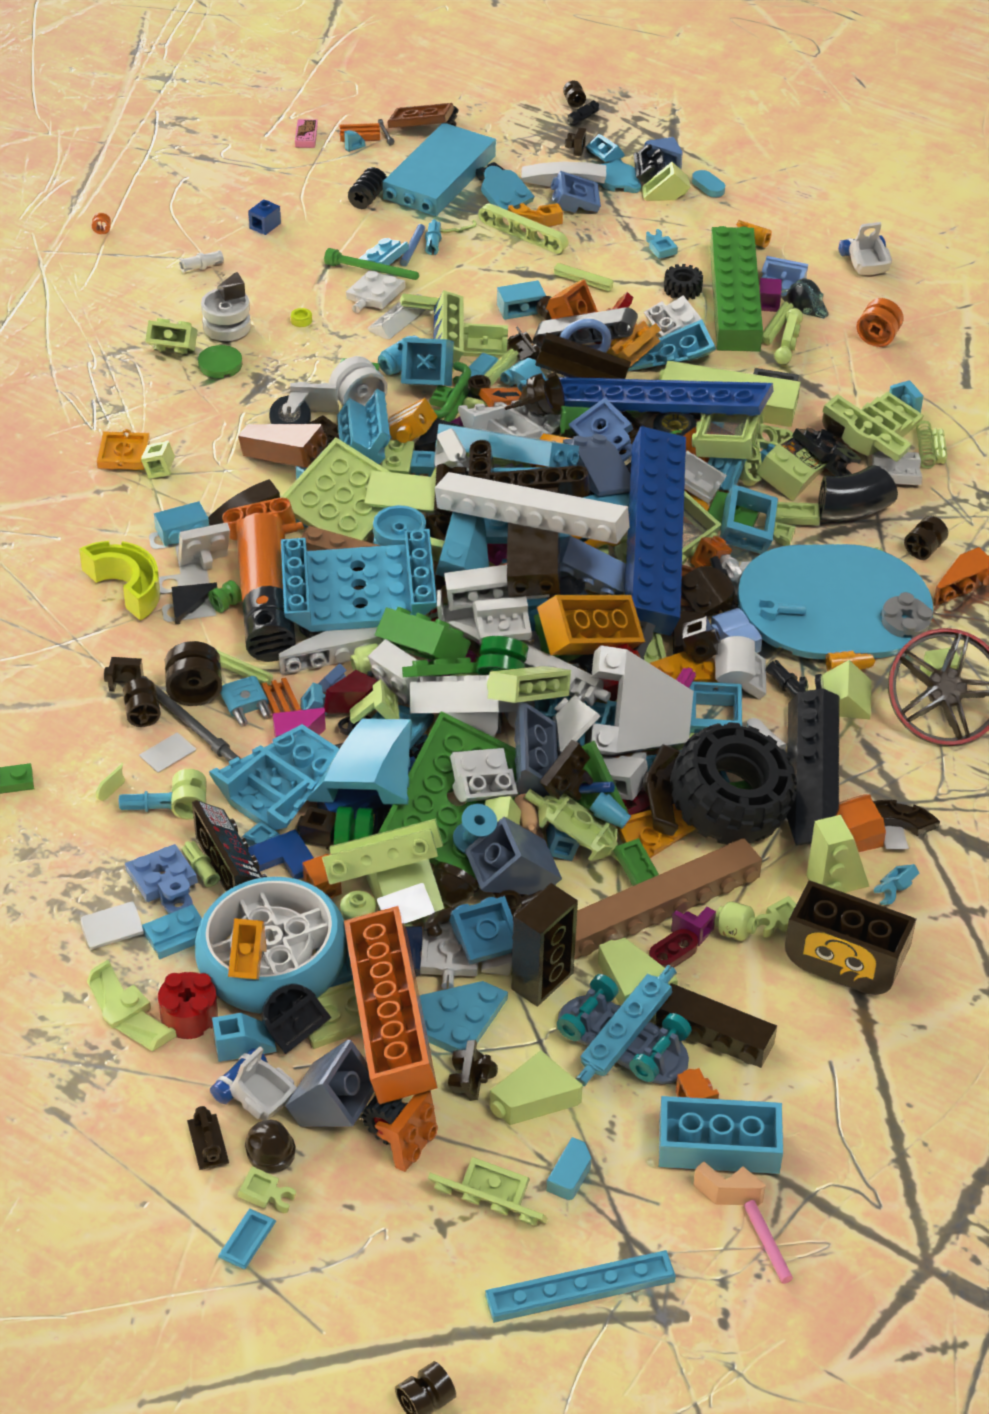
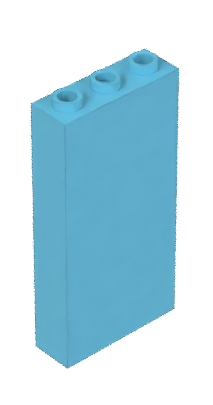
[383,123,496,216]

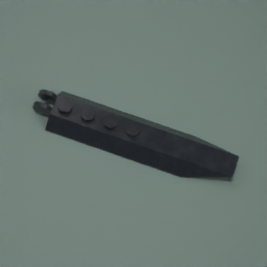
[786,674,840,846]

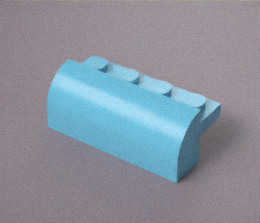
[337,389,391,464]

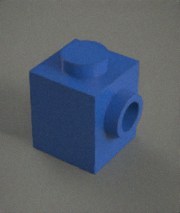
[248,199,281,235]

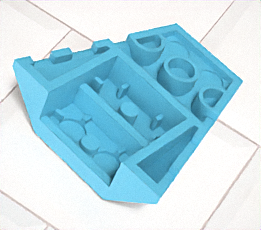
[307,719,412,805]
[209,724,339,830]

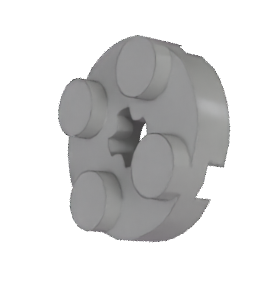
[881,592,933,639]

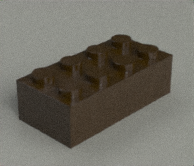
[511,883,578,1007]

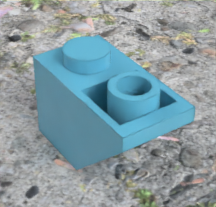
[212,1013,277,1062]

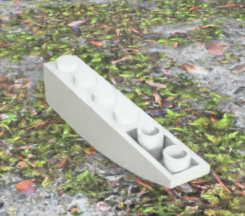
[279,627,383,675]

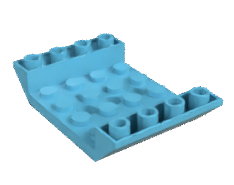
[281,529,437,632]

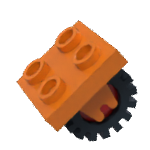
[361,1090,438,1172]

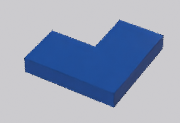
[248,829,314,880]

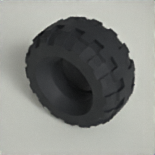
[670,722,797,845]

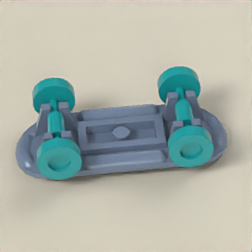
[557,974,692,1084]

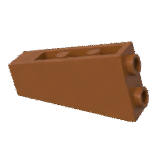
[238,424,327,468]

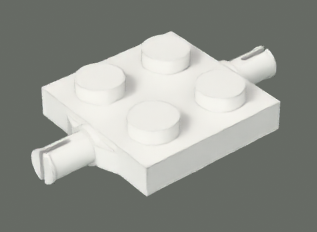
[346,270,406,313]
[420,922,478,989]

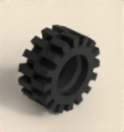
[664,264,703,300]

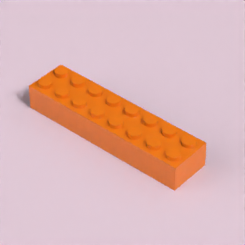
[344,906,438,1104]

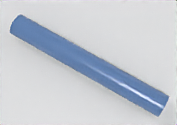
[400,224,425,267]

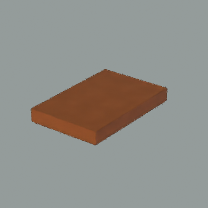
[387,102,454,128]

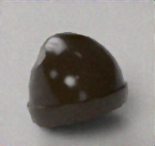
[433,862,480,907]
[245,1119,296,1173]

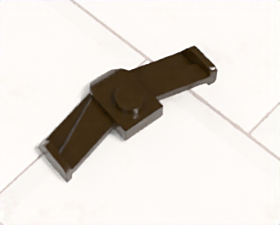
[643,744,680,836]

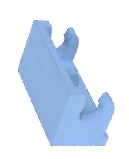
[761,256,808,292]

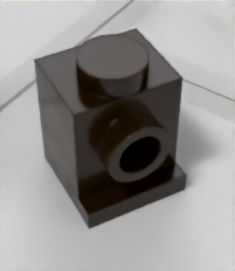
[297,806,336,850]

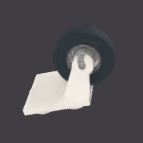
[269,382,339,424]

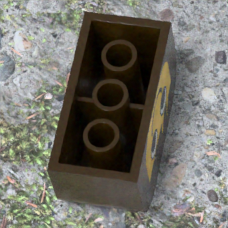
[785,880,917,995]

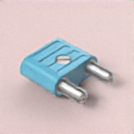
[220,676,272,727]

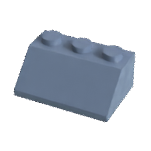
[514,702,558,798]

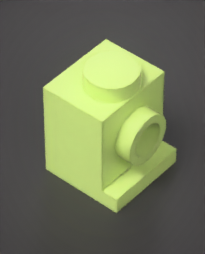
[141,441,175,479]

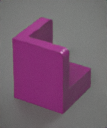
[759,278,782,312]
[671,906,716,946]

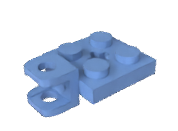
[569,398,633,462]
[125,844,198,914]

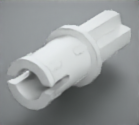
[720,554,743,583]

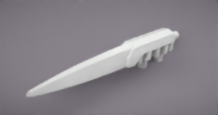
[448,621,611,706]

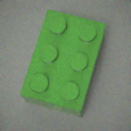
[375,607,471,664]

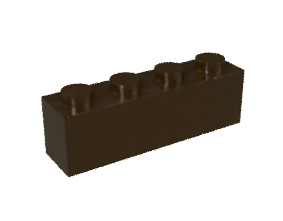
[655,983,777,1068]

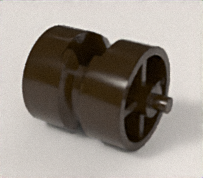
[904,516,949,560]
[123,678,161,727]

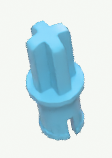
[425,219,442,255]
[119,791,172,812]

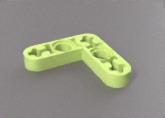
[735,421,793,486]

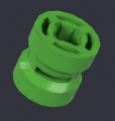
[208,580,242,613]

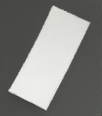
[884,825,909,849]

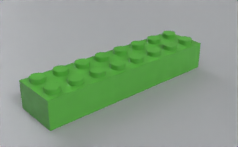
[710,226,763,352]

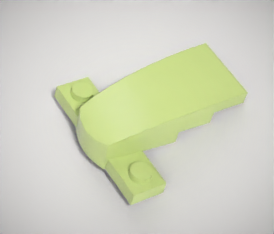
[822,391,924,462]

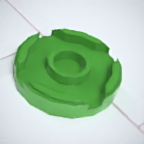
[198,345,243,379]

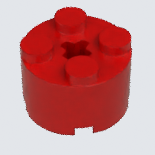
[158,972,218,1039]

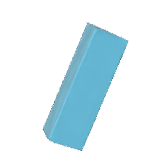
[585,134,625,162]

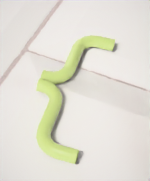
[440,220,477,233]

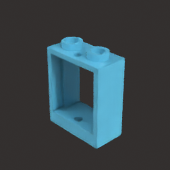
[720,484,778,554]
[689,681,742,736]

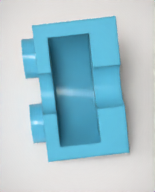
[500,358,548,392]

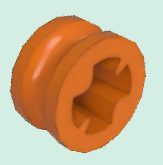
[92,213,111,234]

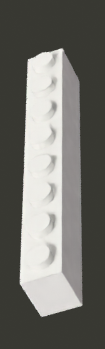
[435,472,630,544]

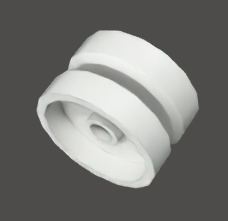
[201,289,251,341]
[329,356,388,406]

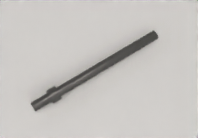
[140,676,241,761]

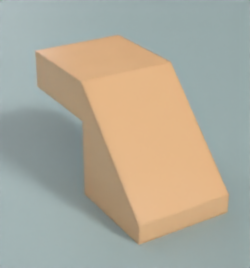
[693,1162,766,1206]

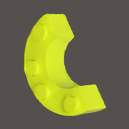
[79,541,160,621]

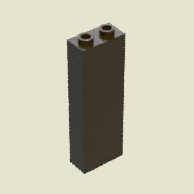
[507,488,560,597]

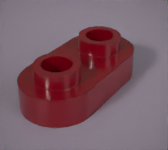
[649,929,698,968]

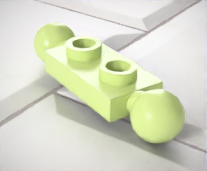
[774,308,803,365]

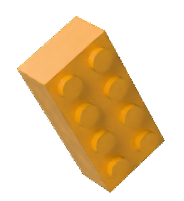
[537,595,645,655]

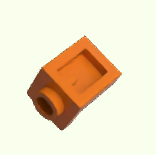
[690,536,732,568]

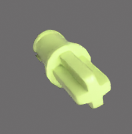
[182,841,220,887]

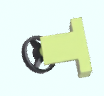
[338,679,400,736]

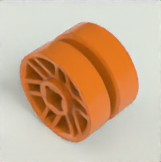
[856,298,904,347]

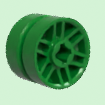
[476,636,529,675]
[334,806,374,845]

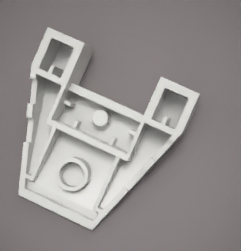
[584,646,694,757]

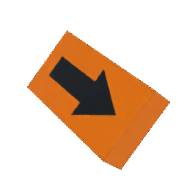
[479,388,522,407]

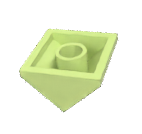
[822,660,872,720]

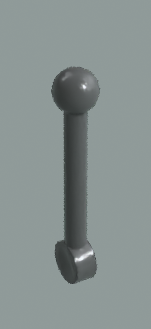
[378,119,395,145]

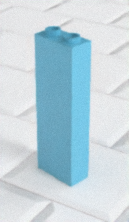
[435,424,579,467]

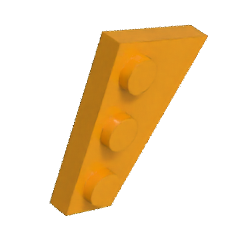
[616,804,696,858]

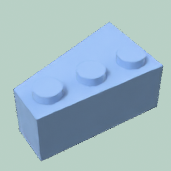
[560,536,626,595]

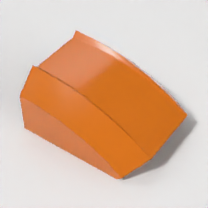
[546,279,598,319]
[836,794,886,852]

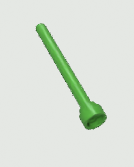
[324,248,419,280]

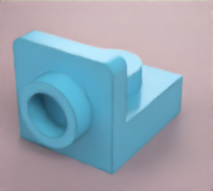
[889,380,924,413]

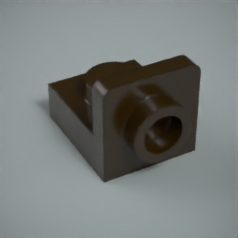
[104,657,144,692]

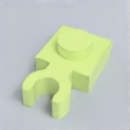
[755,896,796,937]
[238,1166,296,1213]

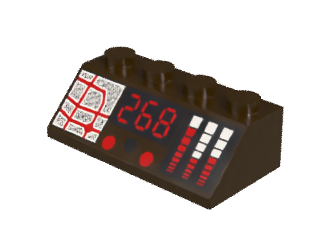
[192,800,267,892]

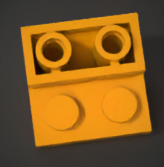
[606,321,661,366]

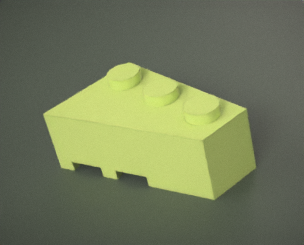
[806,815,870,893]

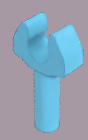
[759,595,806,621]

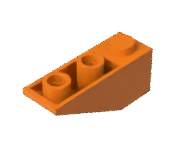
[933,547,989,606]

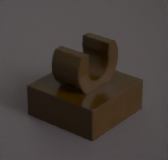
[565,128,586,157]

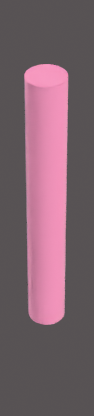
[744,1200,793,1284]

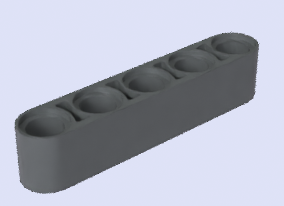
[533,308,638,349]

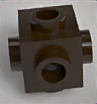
[682,616,721,662]

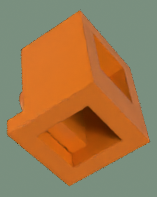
[676,1068,719,1099]

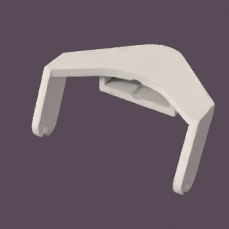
[434,428,502,471]

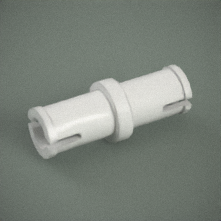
[179,250,224,273]

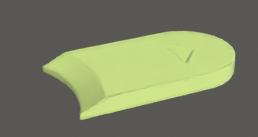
[96,762,125,801]

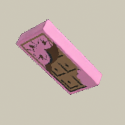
[295,119,318,148]

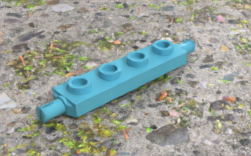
[576,965,677,1086]

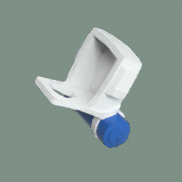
[838,222,892,275]
[210,1046,297,1121]

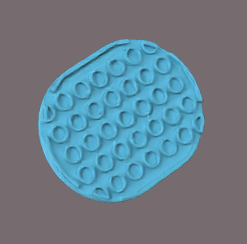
[737,544,933,659]

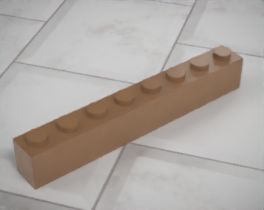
[575,839,762,959]

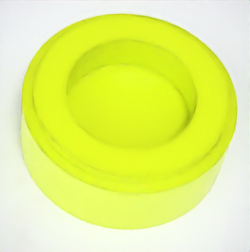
[290,308,312,327]

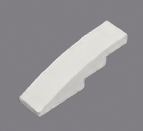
[521,161,606,187]

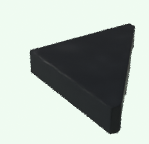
[171,582,217,624]

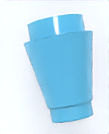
[589,792,631,829]

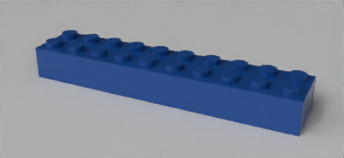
[624,426,686,636]

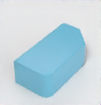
[546,1137,592,1200]

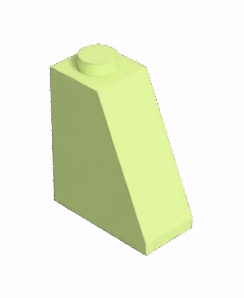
[598,938,678,1006]
[490,1050,583,1125]

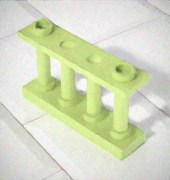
[322,819,443,884]

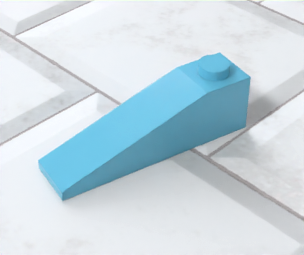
[628,319,716,371]
[435,512,489,577]

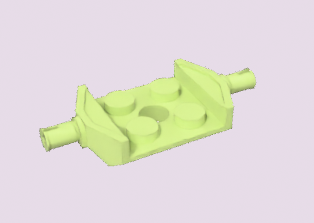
[524,789,619,861]

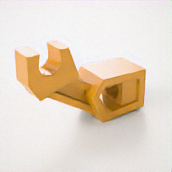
[508,203,563,227]

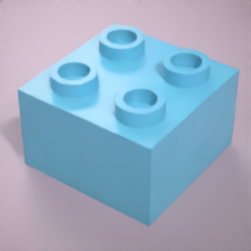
[401,338,454,386]

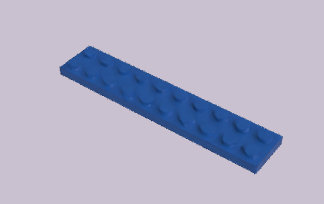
[559,377,774,416]

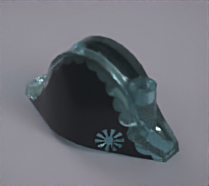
[781,278,829,319]

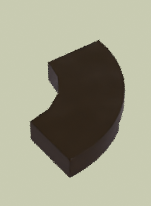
[873,800,940,836]

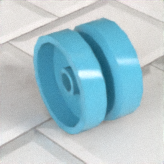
[373,505,426,546]

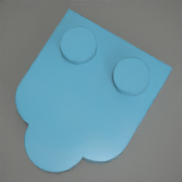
[481,166,535,210]

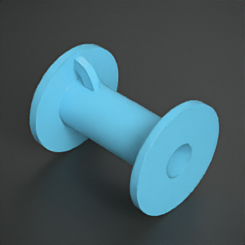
[453,804,497,854]

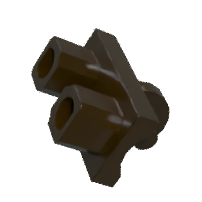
[448,1040,498,1101]

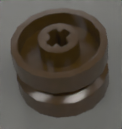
[164,641,222,706]

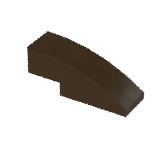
[208,479,280,526]

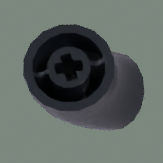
[818,465,898,521]

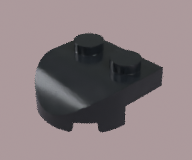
[261,983,332,1054]

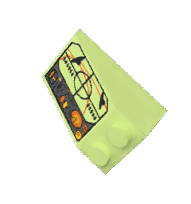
[756,436,828,501]

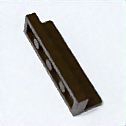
[535,332,631,379]

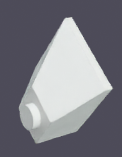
[553,696,600,757]

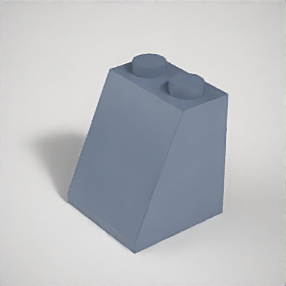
[465,817,562,895]
[285,1040,374,1127]

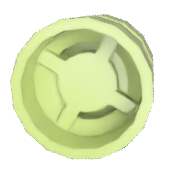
[171,769,207,820]

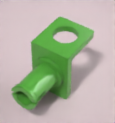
[560,406,590,434]

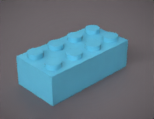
[658,1096,783,1174]

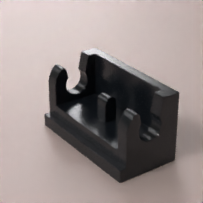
[633,144,665,184]

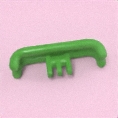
[429,362,471,422]

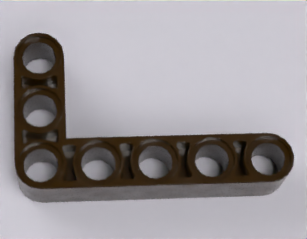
[469,440,590,498]

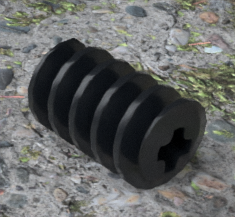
[348,167,387,209]

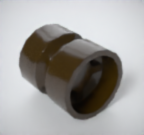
[395,1361,456,1414]

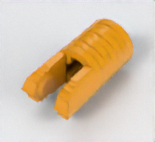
[736,220,772,248]
[826,650,876,672]

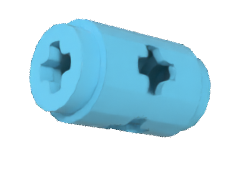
[377,335,419,375]

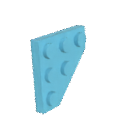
[420,981,508,1053]

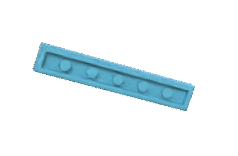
[485,1250,676,1323]

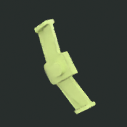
[87,960,176,1052]

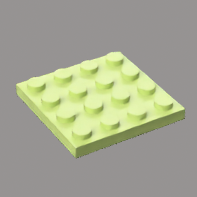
[280,437,390,541]

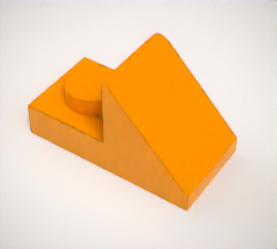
[228,918,267,980]

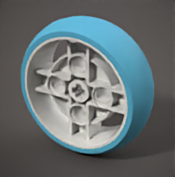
[195,877,348,1013]

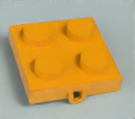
[97,429,150,470]

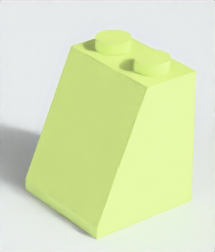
[366,859,445,927]

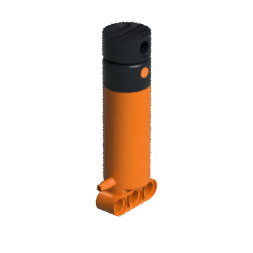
[222,497,304,662]

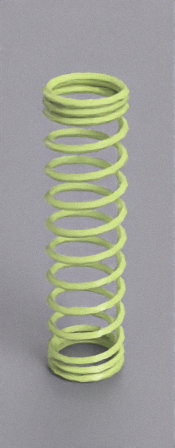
[916,420,936,469]

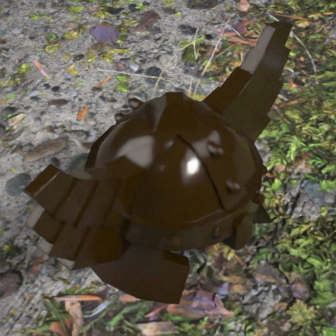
[504,372,565,417]

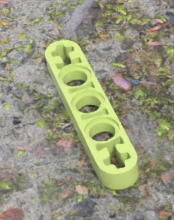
[478,203,569,254]

